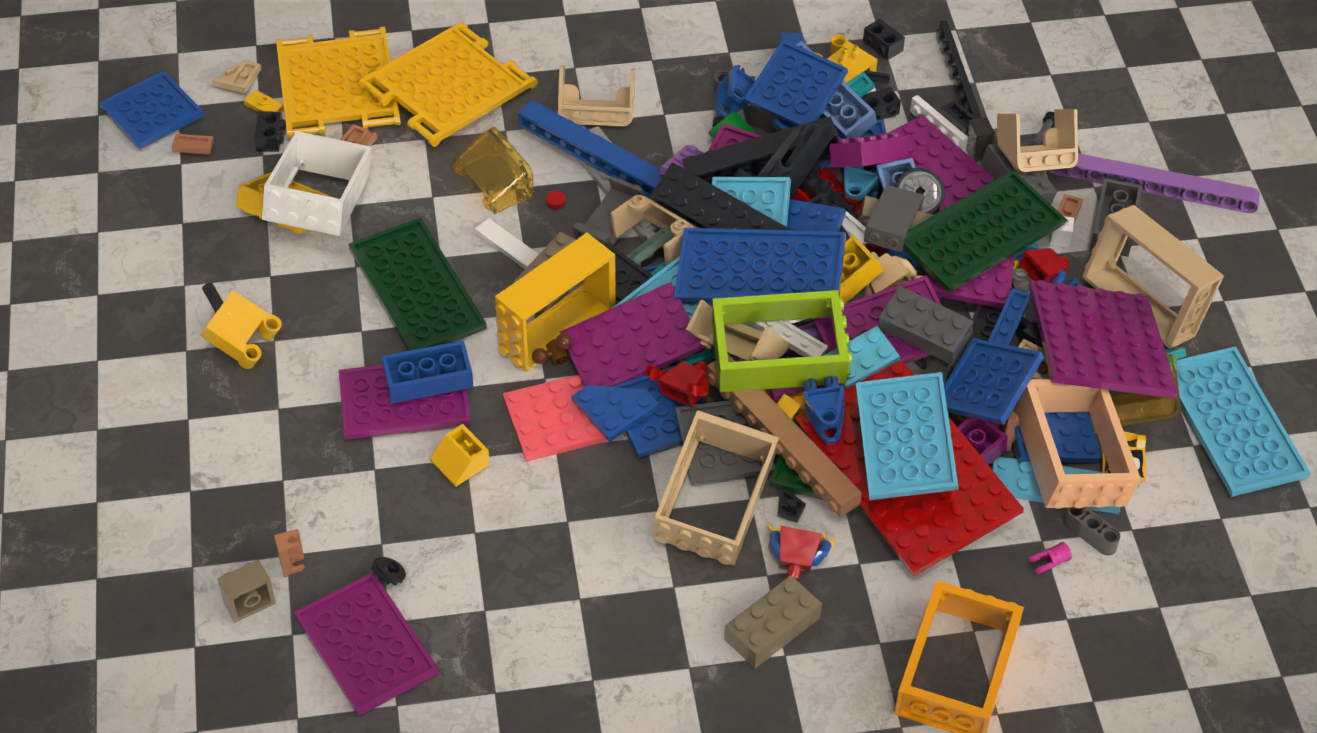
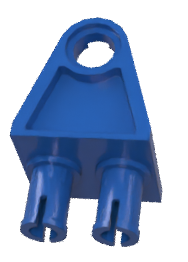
[715,65,756,117]
[803,376,846,444]

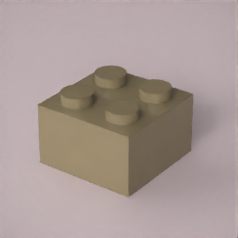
[217,560,276,623]

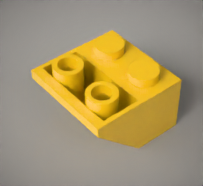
[430,424,490,487]

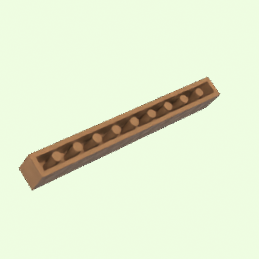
[707,353,862,518]

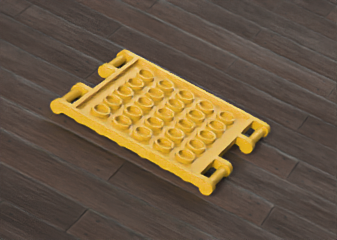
[358,22,538,147]
[276,26,401,139]

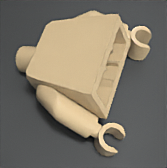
[863,252,923,296]

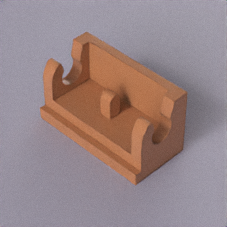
[274,529,305,578]

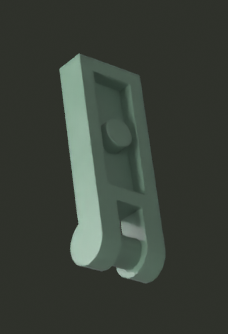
[626,228,674,266]

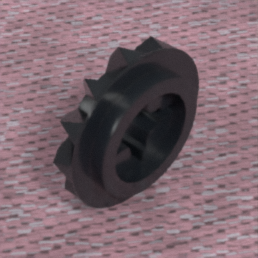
[371,557,406,586]

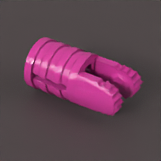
[1029,542,1072,575]

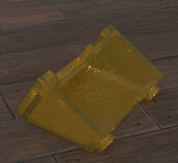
[453,127,534,215]

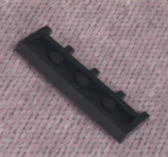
[801,169,858,221]

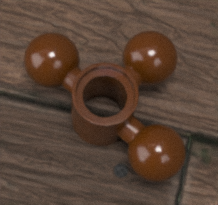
[532,333,572,365]

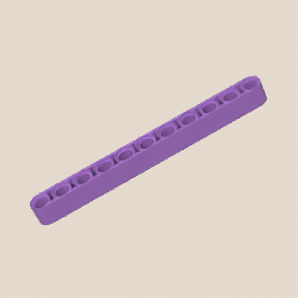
[1049,153,1260,213]

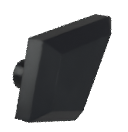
[778,487,806,522]

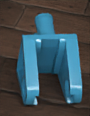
[843,166,880,201]

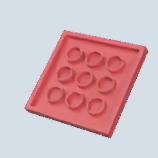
[503,375,607,462]

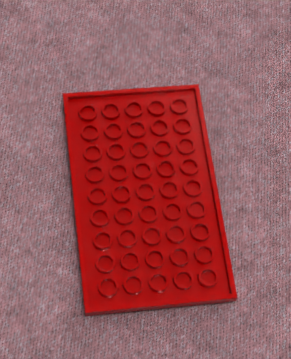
[795,361,1024,577]

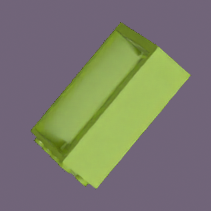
[712,290,852,392]

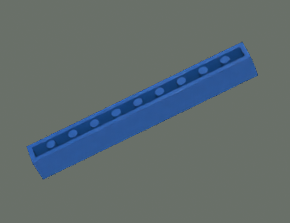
[518,100,663,201]

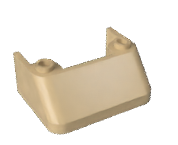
[558,65,636,126]
[997,109,1078,172]
[610,195,700,266]
[686,300,789,361]

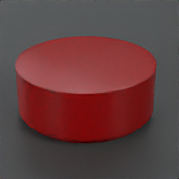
[546,191,566,210]

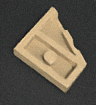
[212,60,261,94]

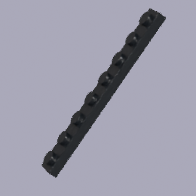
[936,20,983,135]

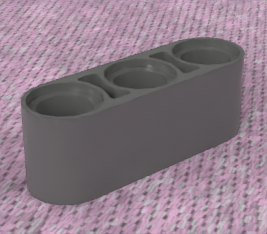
[1063,507,1121,556]

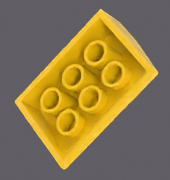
[235,172,334,234]

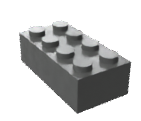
[981,142,1057,204]
[1090,178,1143,257]
[879,286,974,365]

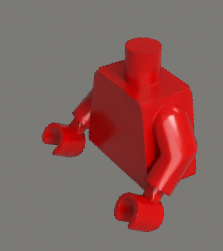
[645,361,709,408]

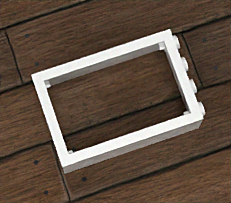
[262,131,372,236]

